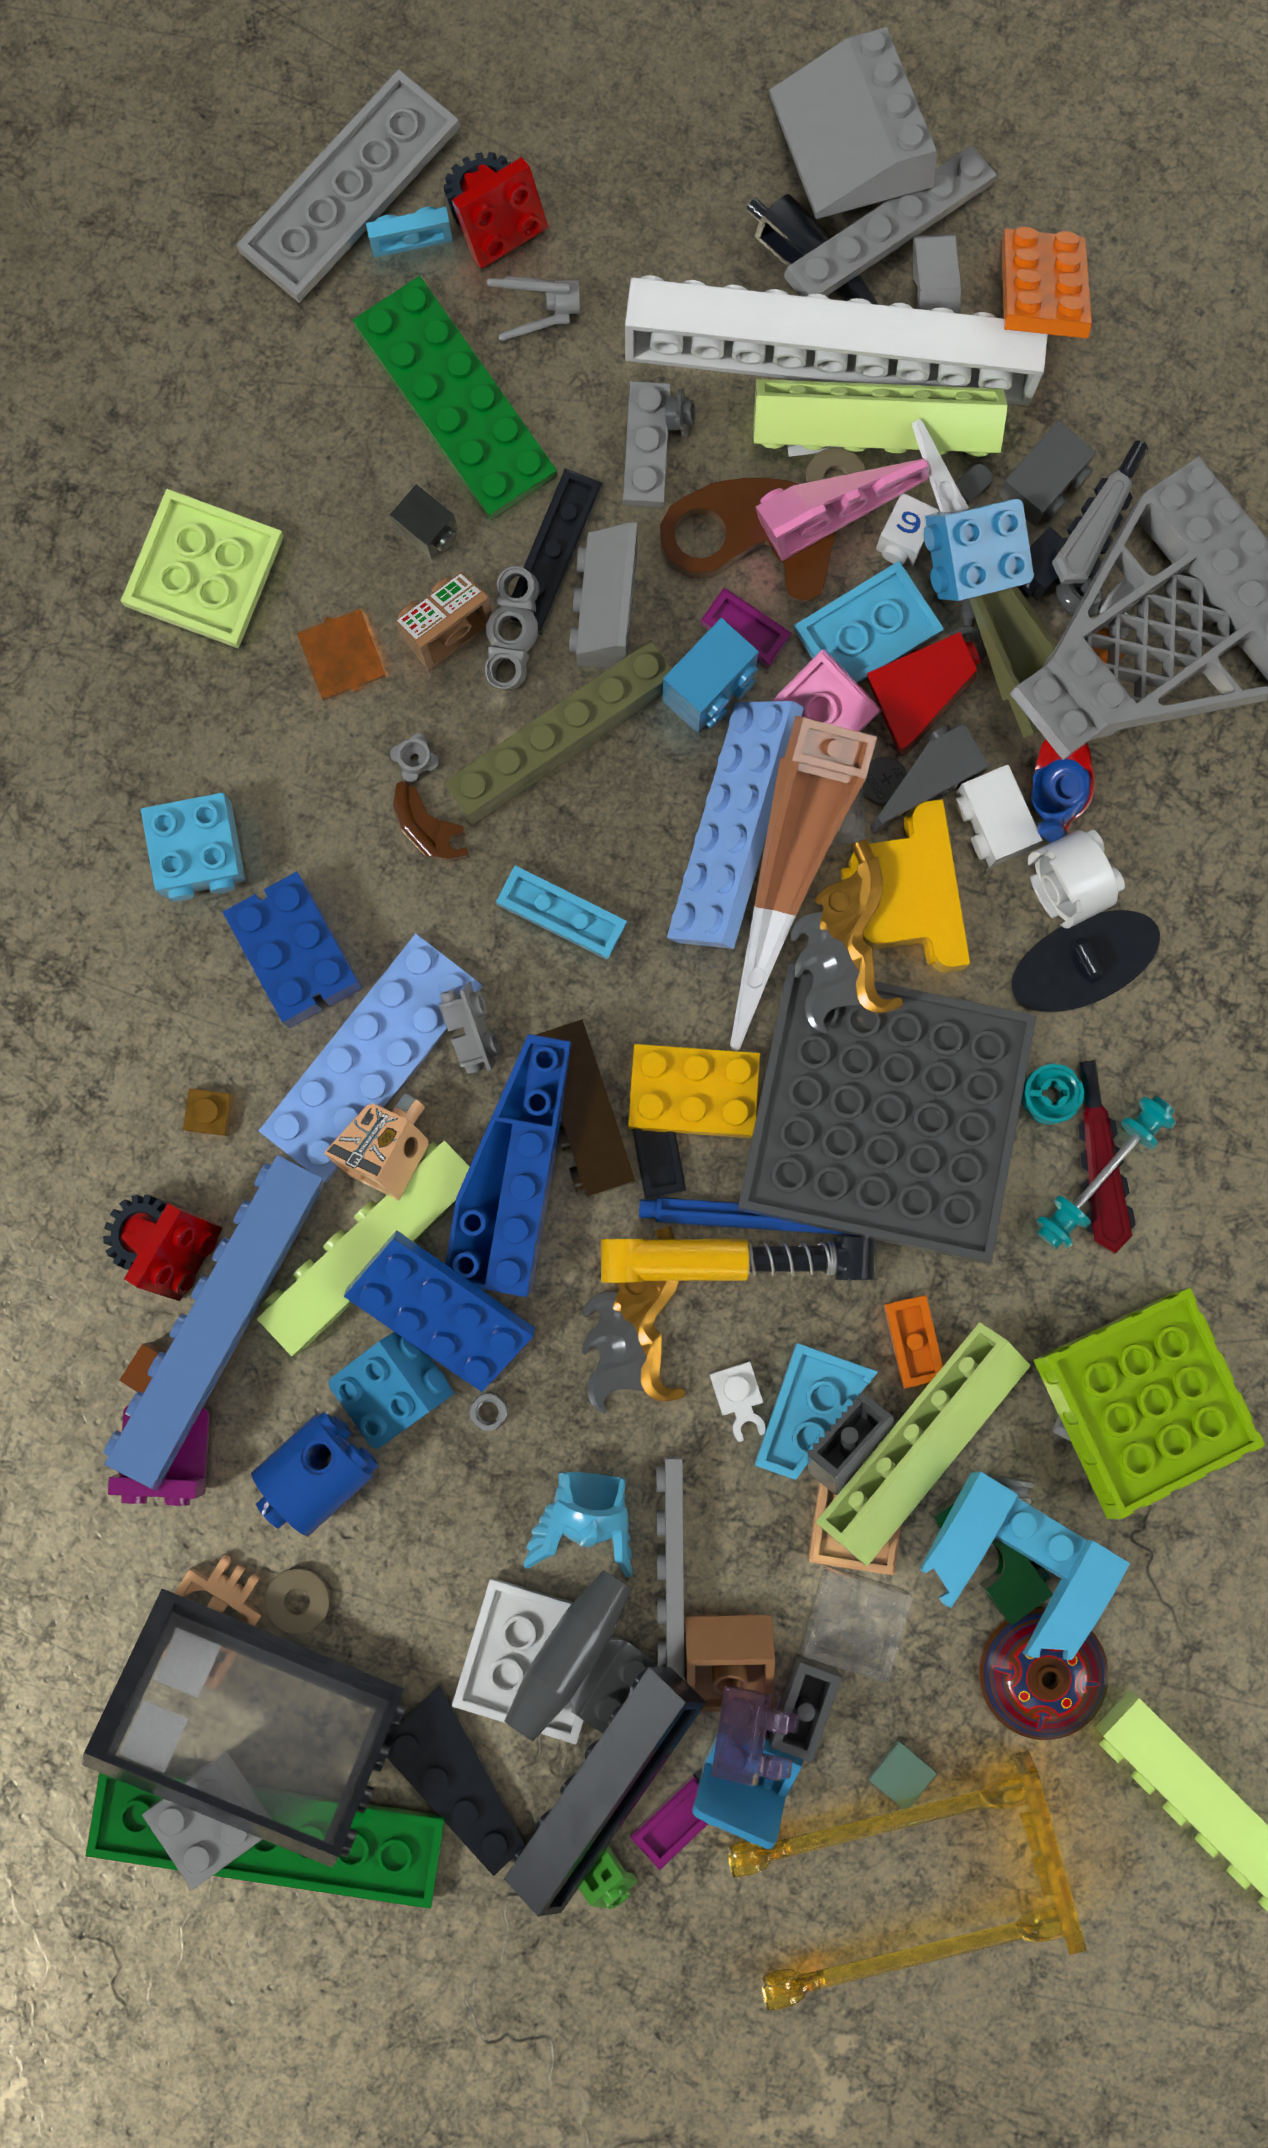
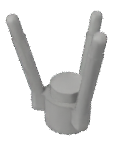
[487,276,580,341]

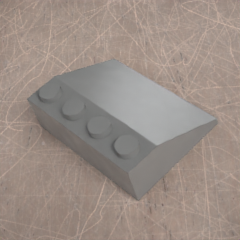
[769,27,937,219]

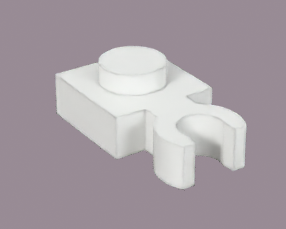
[709,1361,766,1442]

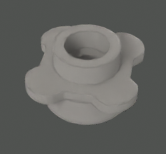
[390,733,439,782]

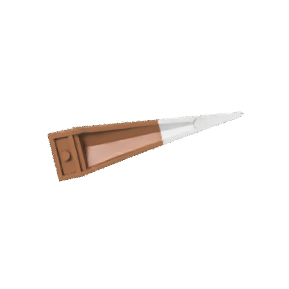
[730,715,877,1051]

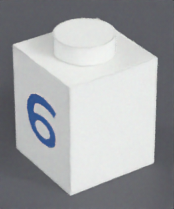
[876,493,939,567]

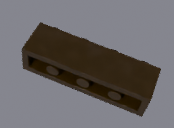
[536,1019,636,1198]

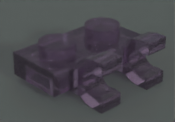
[711,1685,800,1786]

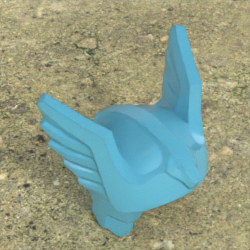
[523,1471,633,1578]

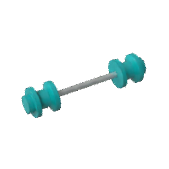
[1036,1096,1176,1249]

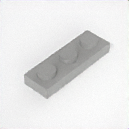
[623,381,671,508]

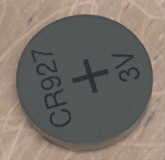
[861,757,907,805]

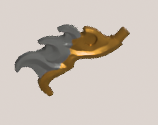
[791,839,903,1033]
[582,1226,685,1414]

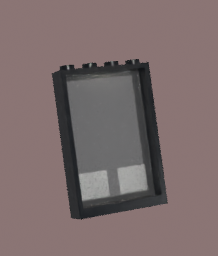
[82,1589,406,1867]

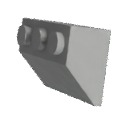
[569,522,638,669]

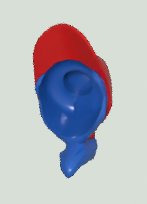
[1031,739,1096,843]

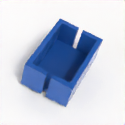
[222,871,363,1028]

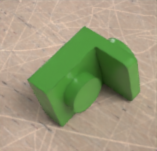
[579,1845,638,1909]

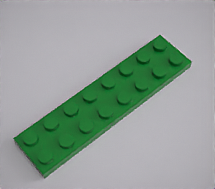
[85,1772,445,1909]

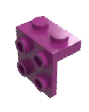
[108,1405,210,1506]

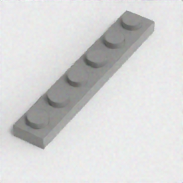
[784,145,997,297]
[656,1456,684,1680]

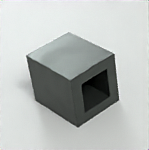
[390,484,458,560]

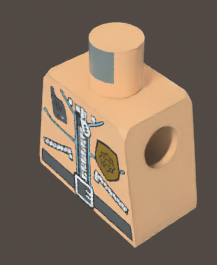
[324,1094,428,1201]

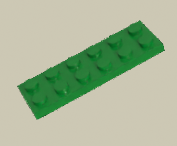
[352,276,558,521]

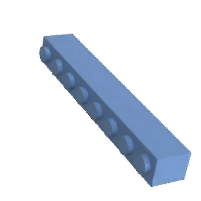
[103,1155,324,1492]

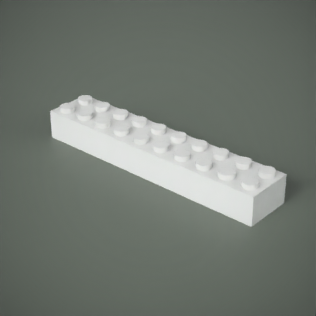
[625,275,1048,406]

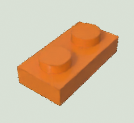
[883,1295,943,1389]

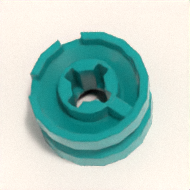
[1021,1063,1084,1125]

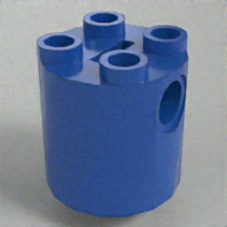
[251,1411,379,1537]

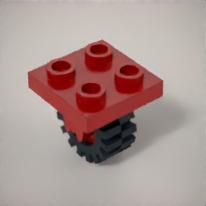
[444,152,549,269]
[103,1195,222,1302]

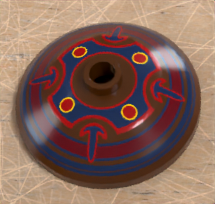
[978,1607,1109,1740]

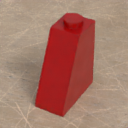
[867,632,981,757]

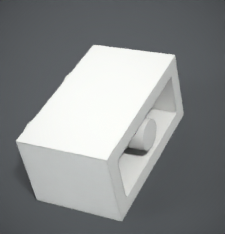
[954,765,1043,868]

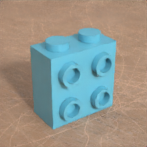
[140,792,246,902]

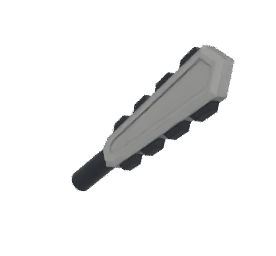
[1052,440,1148,584]

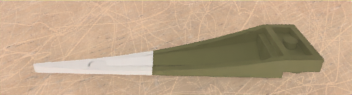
[912,419,1057,738]

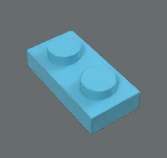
[366,206,453,258]

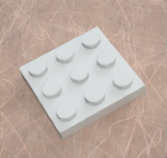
[452,1577,584,1745]

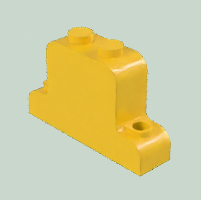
[841,799,970,973]

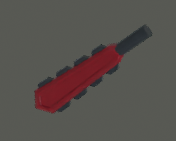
[1077,1060,1136,1254]

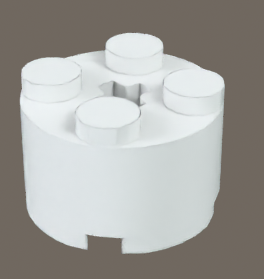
[1028,830,1125,928]

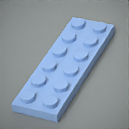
[667,701,804,949]
[258,933,482,1184]

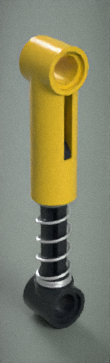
[601,1237,877,1283]

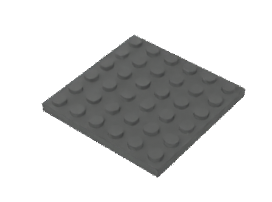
[737,963,1036,1264]

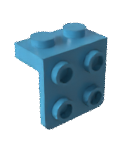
[924,499,1034,601]
[328,1332,455,1449]
[692,1720,803,1849]

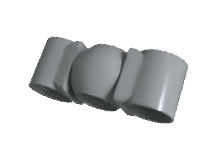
[485,566,539,691]

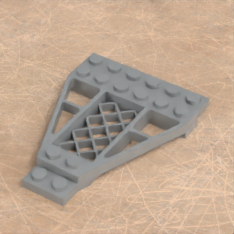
[1010,456,1268,760]

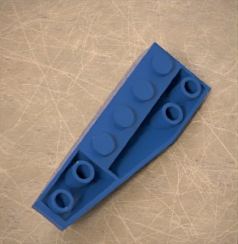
[445,1034,571,1297]

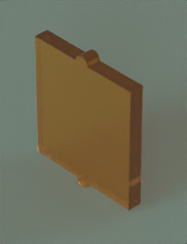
[297,609,387,701]

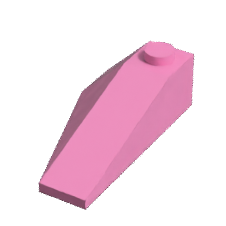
[756,459,929,561]

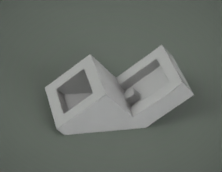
[913,234,961,314]

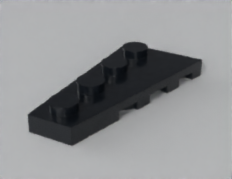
[384,1682,526,1876]

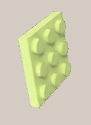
[121,488,284,649]

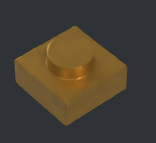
[183,1088,234,1136]

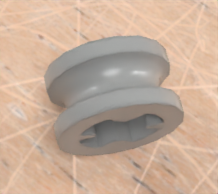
[995,1476,1034,1504]

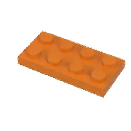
[1002,227,1092,339]

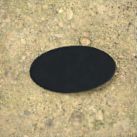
[1011,910,1160,1013]

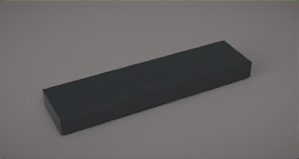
[506,468,603,635]

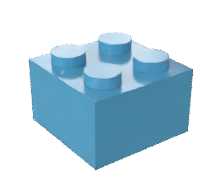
[662,618,759,734]

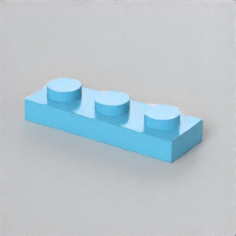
[496,865,627,960]

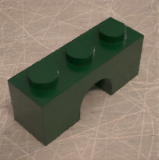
[928,1489,1053,1626]

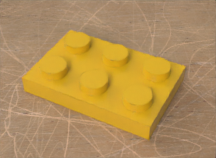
[628,1044,760,1139]

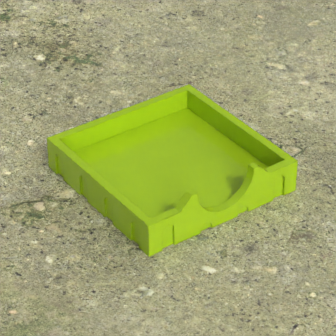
[1033,1287,1266,1519]

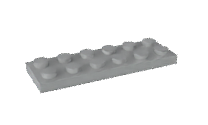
[236,69,460,303]

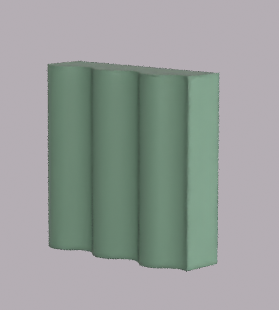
[867,1739,937,1812]

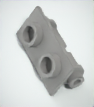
[438,981,500,1074]

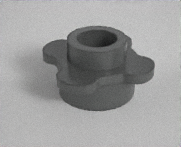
[665,388,696,437]

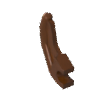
[393,781,470,862]

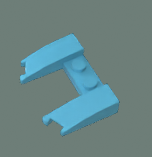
[920,1472,1130,1660]

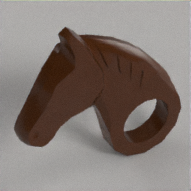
[660,478,836,603]

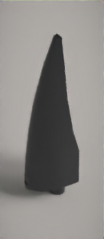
[746,194,878,305]

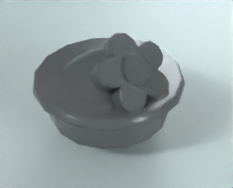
[1056,577,1103,617]

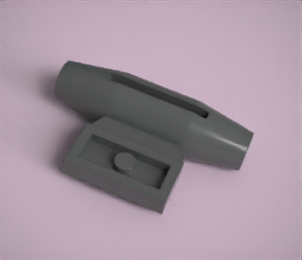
[504,1570,657,1741]

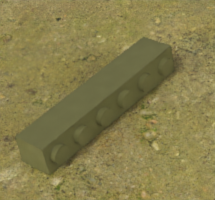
[444,640,672,826]

